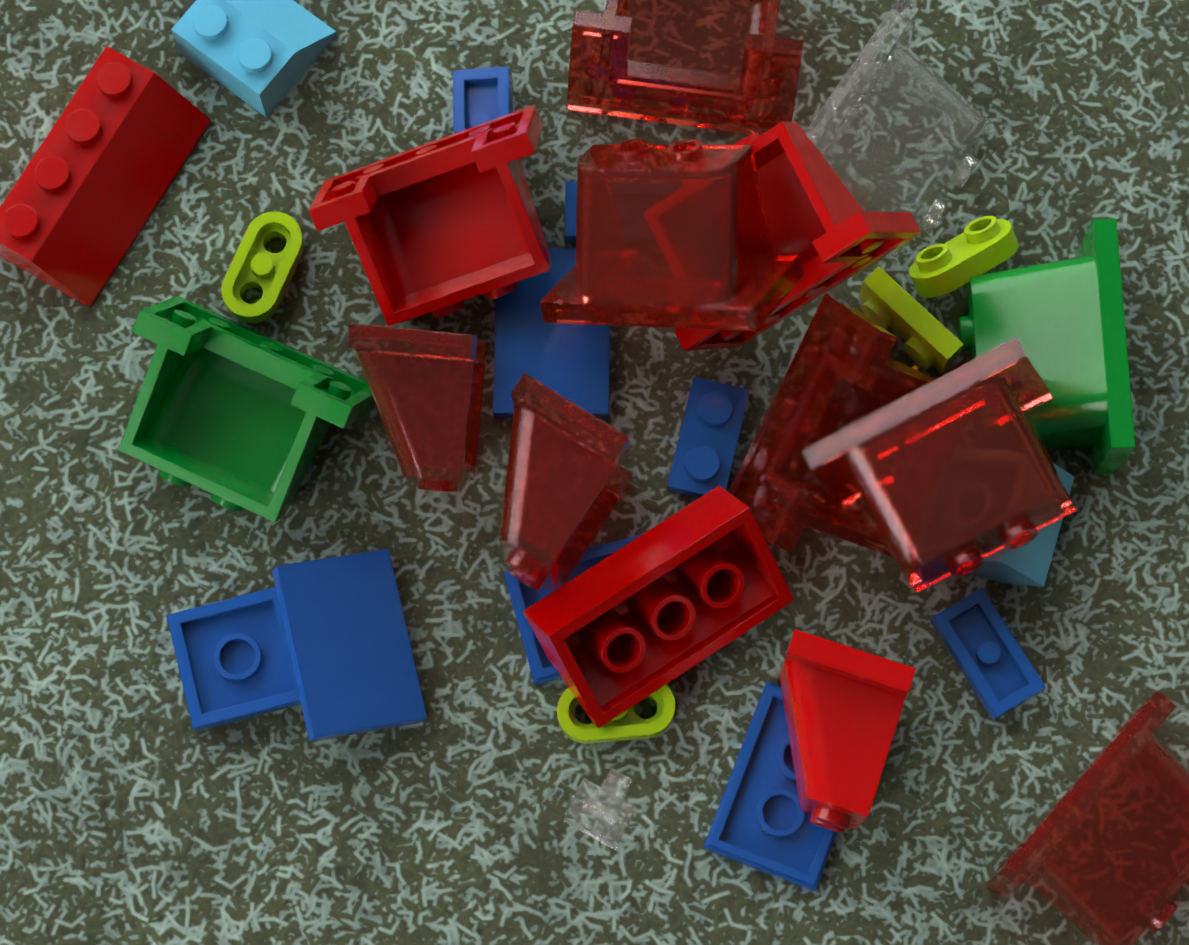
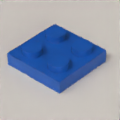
[166,587,301,732]

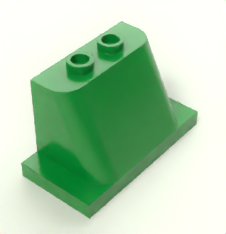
[957,219,1135,475]
[118,296,383,522]

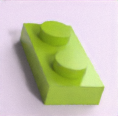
[858,266,963,374]

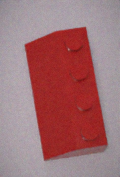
[0,46,212,308]
[523,485,794,728]

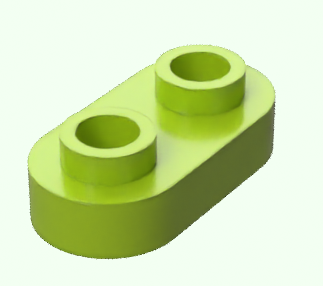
[221,211,304,323]
[909,216,1019,298]
[557,684,675,744]

